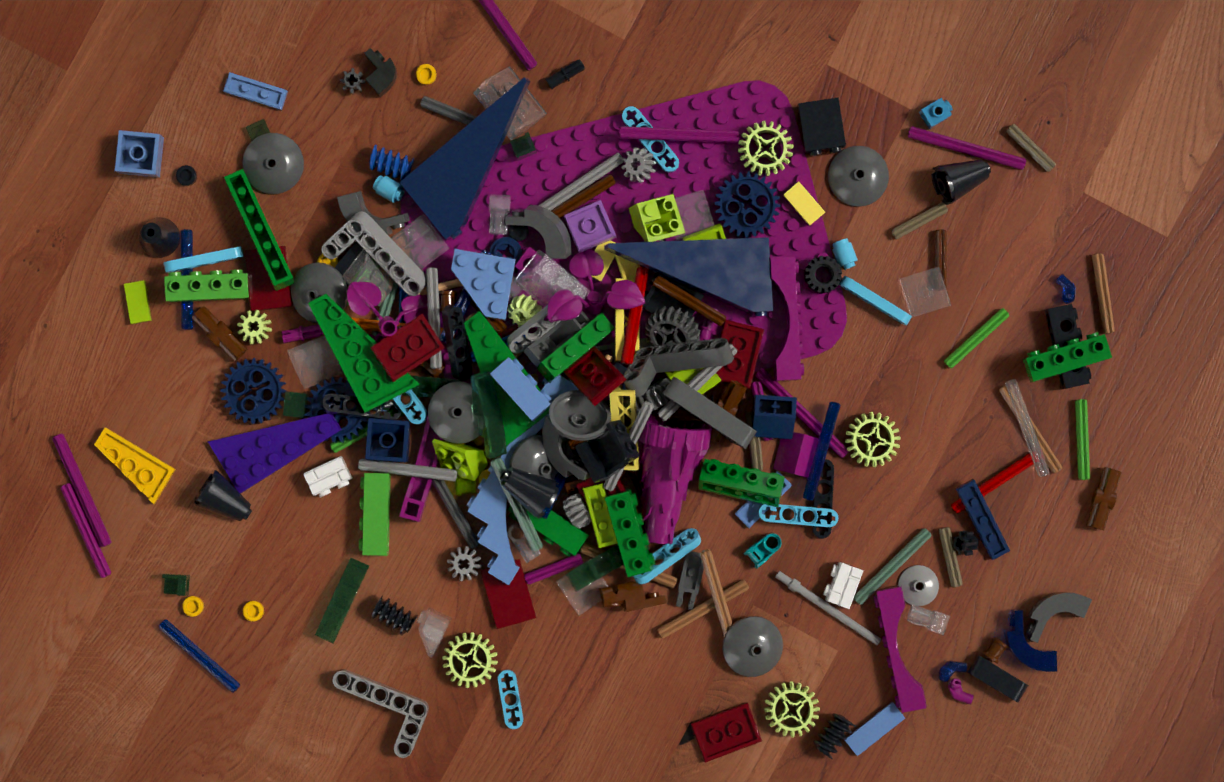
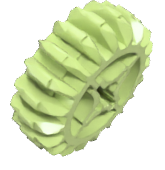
[738,121,793,176]
[845,412,901,467]
[442,632,498,688]
[764,681,820,737]

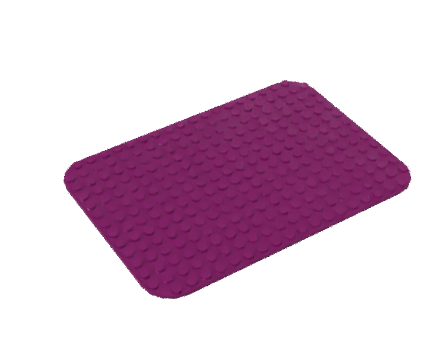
[401,80,847,439]

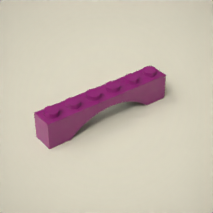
[770,257,804,381]
[399,416,444,522]
[874,586,927,713]

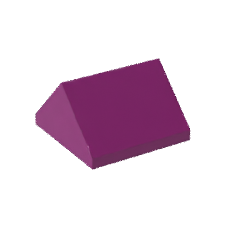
[773,432,822,479]

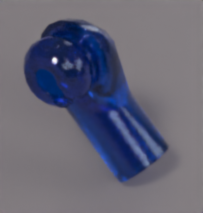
[1055,274,1076,304]
[939,661,967,682]

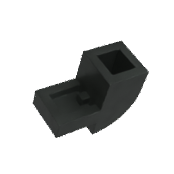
[365,48,397,97]

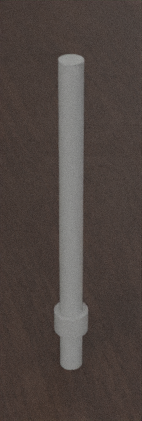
[775,571,881,645]

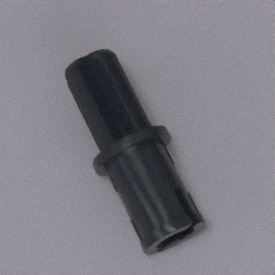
[545,59,585,90]

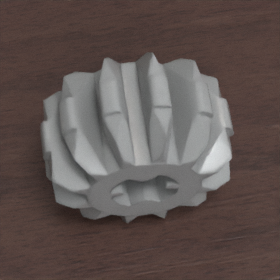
[621,148,656,183]
[563,492,592,529]
[447,546,482,581]

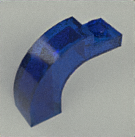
[1004,609,1057,672]

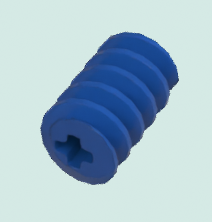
[369,144,414,180]

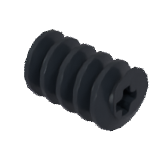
[371,595,418,636]
[813,713,856,759]

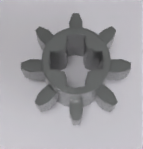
[340,68,366,95]

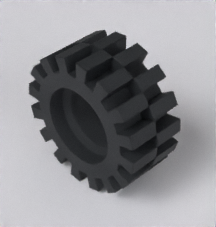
[804,256,842,294]

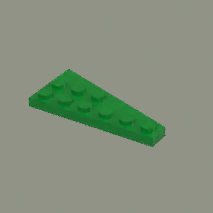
[308,294,420,413]
[464,311,551,446]

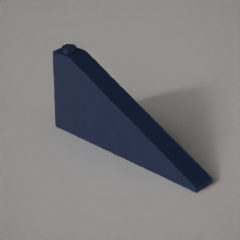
[400,77,530,240]
[604,237,773,317]

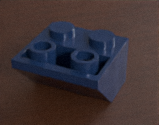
[752,395,797,439]

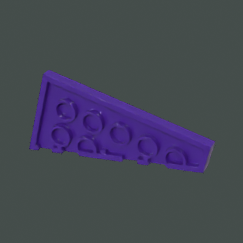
[208,413,342,494]

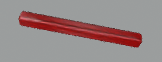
[621,266,649,365]
[951,451,1040,513]

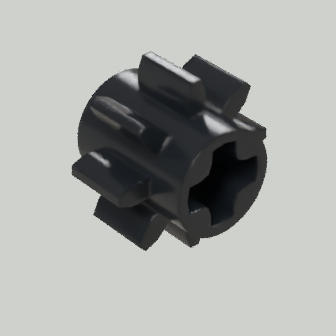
[953,531,978,556]

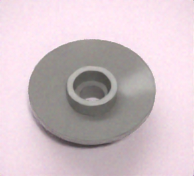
[898,565,939,606]

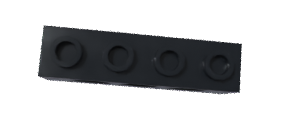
[1044,304,1091,389]

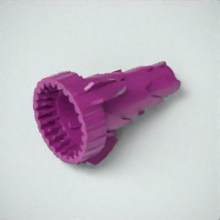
[630,413,712,544]

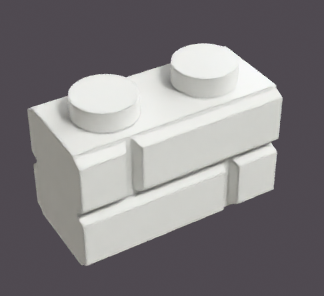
[304,456,352,498]
[823,562,863,609]

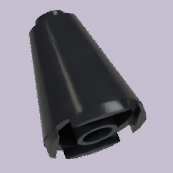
[931,160,991,205]
[139,217,181,258]
[500,467,559,518]
[193,470,252,521]

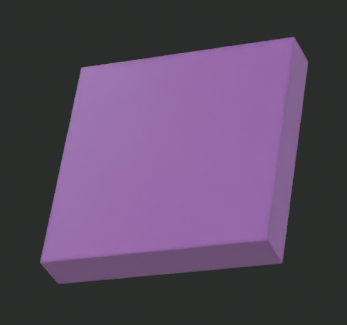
[564,200,617,253]

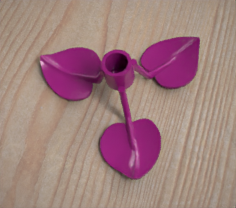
[547,249,645,323]
[347,281,428,343]

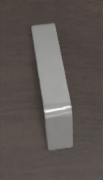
[321,211,427,296]
[332,669,429,758]

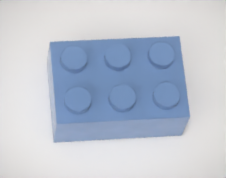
[490,357,551,421]

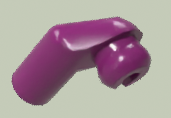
[948,678,974,705]

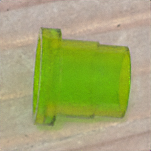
[456,476,476,496]

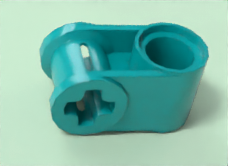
[743,532,782,569]

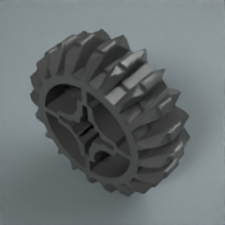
[645,306,701,346]
[623,377,670,415]

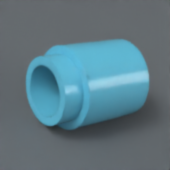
[373,175,404,203]
[832,238,858,270]

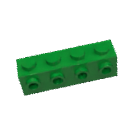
[1023,332,1112,383]
[699,459,785,507]
[605,489,655,577]

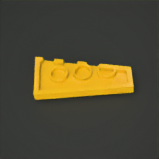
[94,427,176,504]

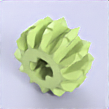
[507,294,542,327]
[237,310,272,344]

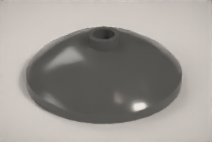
[243,133,304,194]
[828,146,889,207]
[291,262,348,323]
[428,382,490,444]
[549,390,611,441]
[509,434,560,481]
[723,616,783,677]

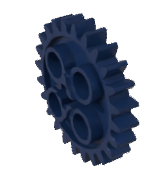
[714,171,781,238]
[220,358,288,424]
[304,377,371,443]

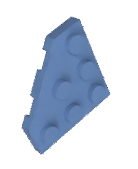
[451,249,516,321]

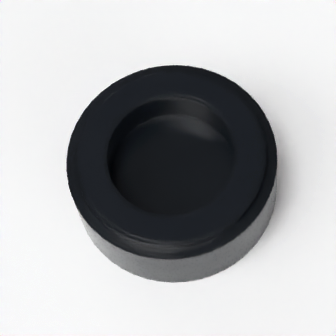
[176,165,197,186]
[508,225,529,242]

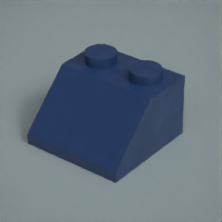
[365,418,410,462]

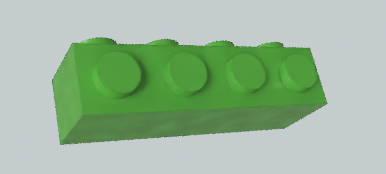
[164,270,249,302]
[359,473,391,556]

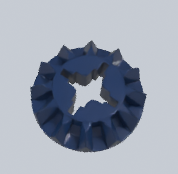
[490,237,522,267]

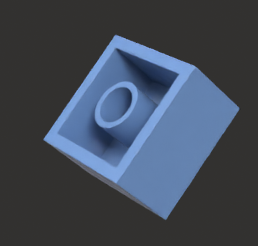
[115,130,164,178]

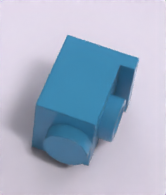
[919,98,953,129]

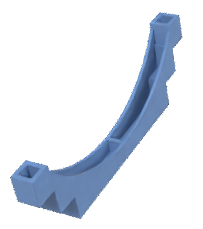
[466,362,627,585]

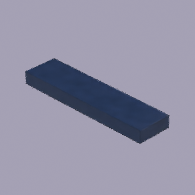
[955,479,1010,560]

